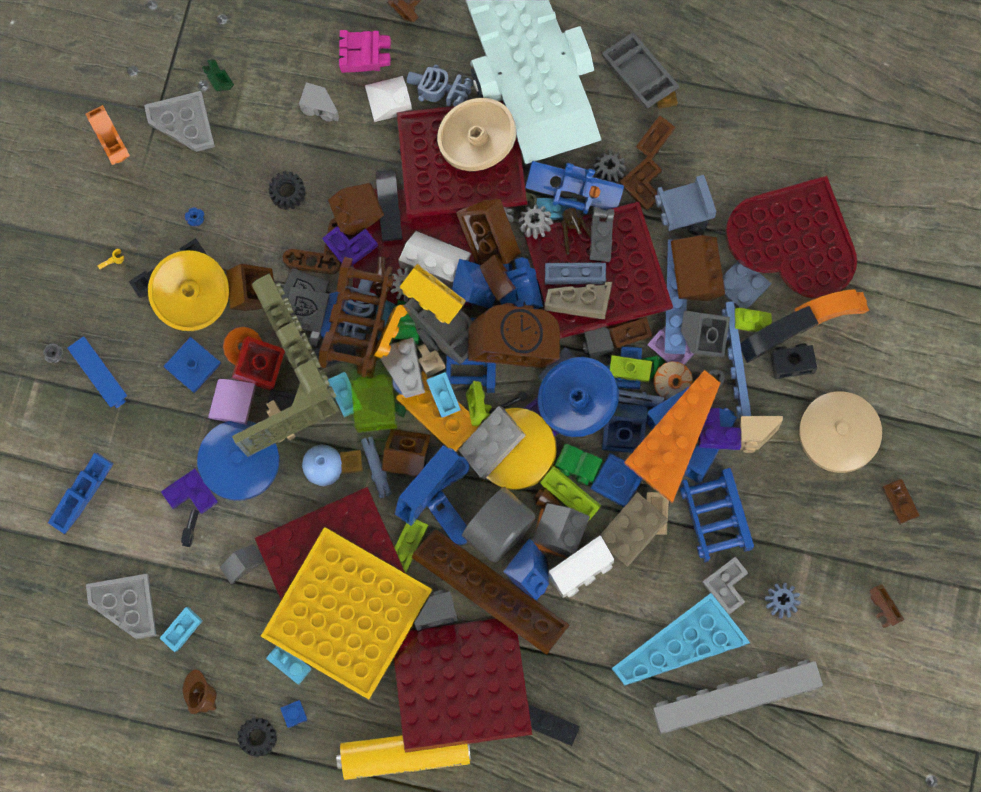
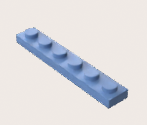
[665,239,687,354]
[721,301,751,419]

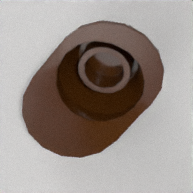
[183,670,217,714]

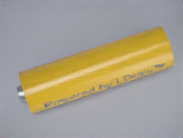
[336,735,471,780]

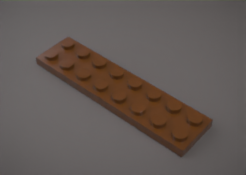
[411,529,570,655]

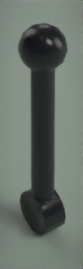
[489,392,527,414]

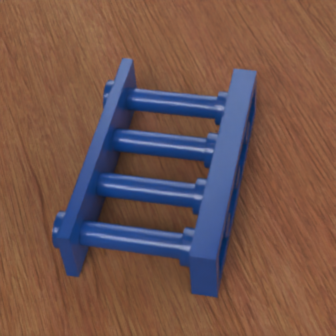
[446,318,496,393]
[679,468,754,563]

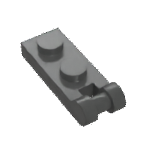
[590,207,614,262]

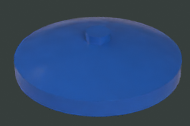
[538,357,619,437]
[197,420,280,501]

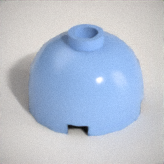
[302,444,342,486]

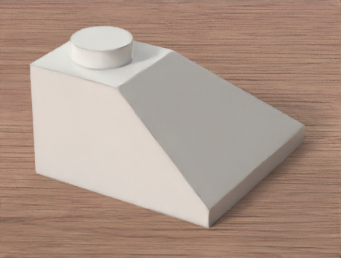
[365,76,412,122]

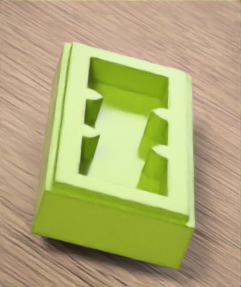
[610,355,652,383]

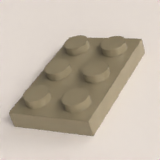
[600,492,669,566]

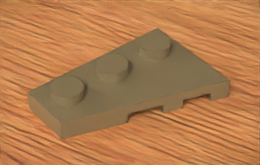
[545,282,612,319]

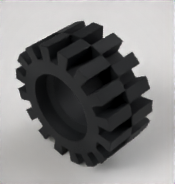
[268,171,306,210]
[237,718,277,757]

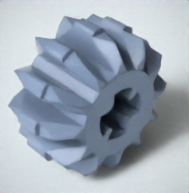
[765,583,801,619]

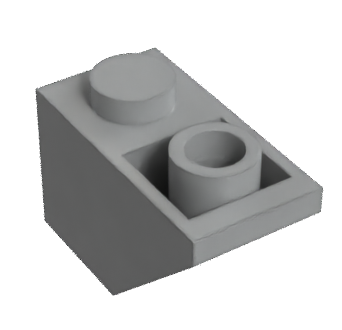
[299,82,339,121]

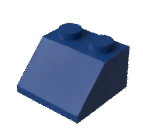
[452,259,495,308]
[503,539,549,601]

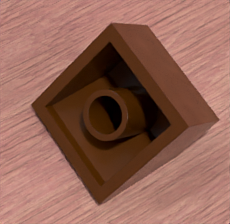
[328,183,384,237]
[226,264,274,311]
[382,429,431,477]

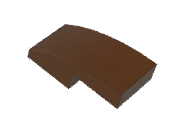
[480,254,515,301]

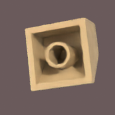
[737,416,783,453]

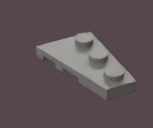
[380,338,425,398]

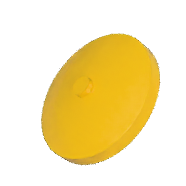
[148,250,229,331]
[486,408,556,490]

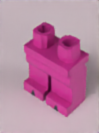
[339,30,391,73]

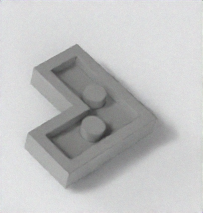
[702,557,748,615]

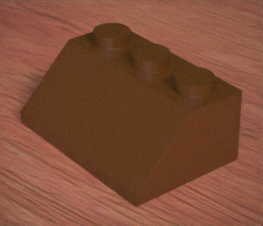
[456,199,521,265]
[671,235,725,302]

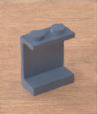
[655,175,716,231]

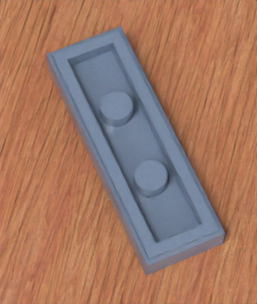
[545,263,606,284]

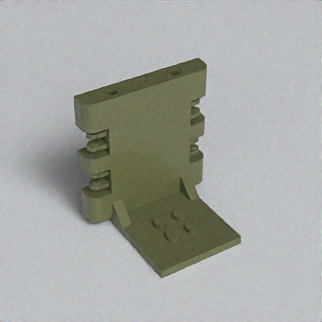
[232,274,339,457]

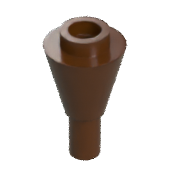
[371,257,391,294]
[533,488,564,508]

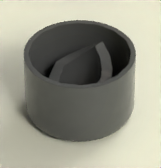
[462,487,535,562]

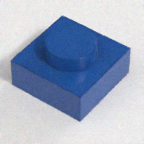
[280,700,308,728]

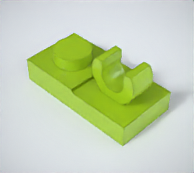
[735,307,772,332]
[466,381,492,426]

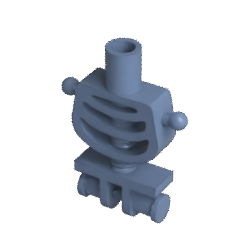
[407,65,474,107]
[338,279,379,340]

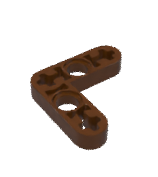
[283,218,347,275]

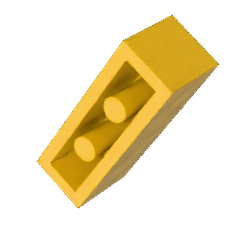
[400,264,466,324]

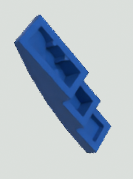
[48,453,114,534]

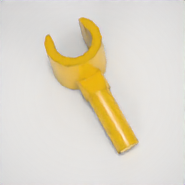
[97,249,124,269]

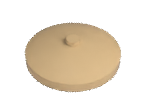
[437,98,516,171]
[799,392,882,473]

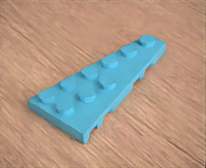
[612,593,750,686]

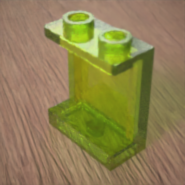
[351,374,398,433]

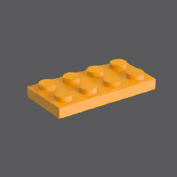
[396,370,481,452]

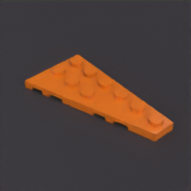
[624,370,720,503]

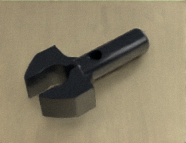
[181,509,199,547]

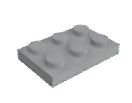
[458,406,526,479]

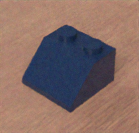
[602,404,647,453]

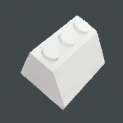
[399,231,471,288]
[549,536,614,598]

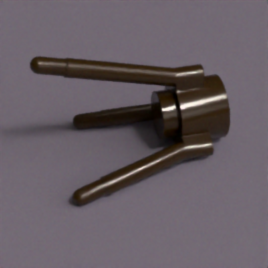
[561,208,591,255]

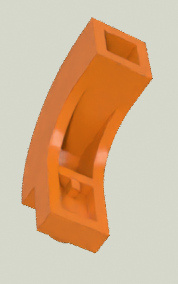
[86,105,130,165]
[795,289,869,326]

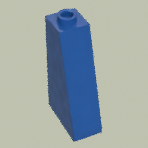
[67,336,127,409]
[684,408,737,484]
[395,445,460,526]

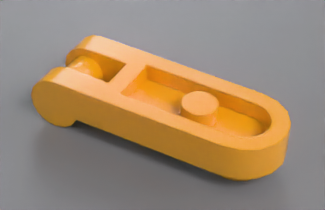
[373,305,407,358]

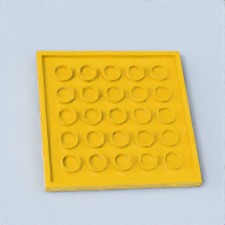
[261,527,433,700]

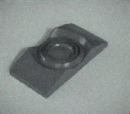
[601,32,679,109]
[403,297,473,365]

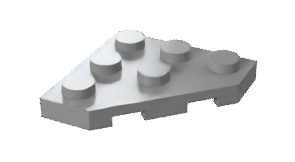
[144,91,215,152]
[86,574,157,639]

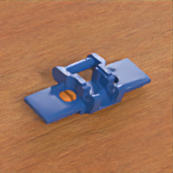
[525,161,624,214]

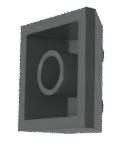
[681,310,730,357]
[532,503,590,558]
[415,590,458,631]

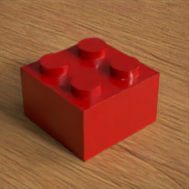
[231,336,285,391]

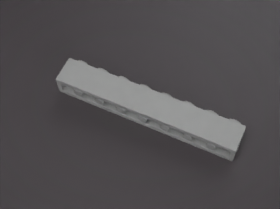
[652,659,823,735]

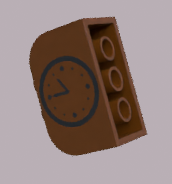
[468,303,560,369]

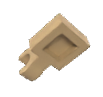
[417,343,446,377]

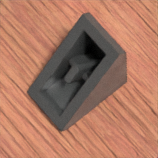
[220,544,264,585]

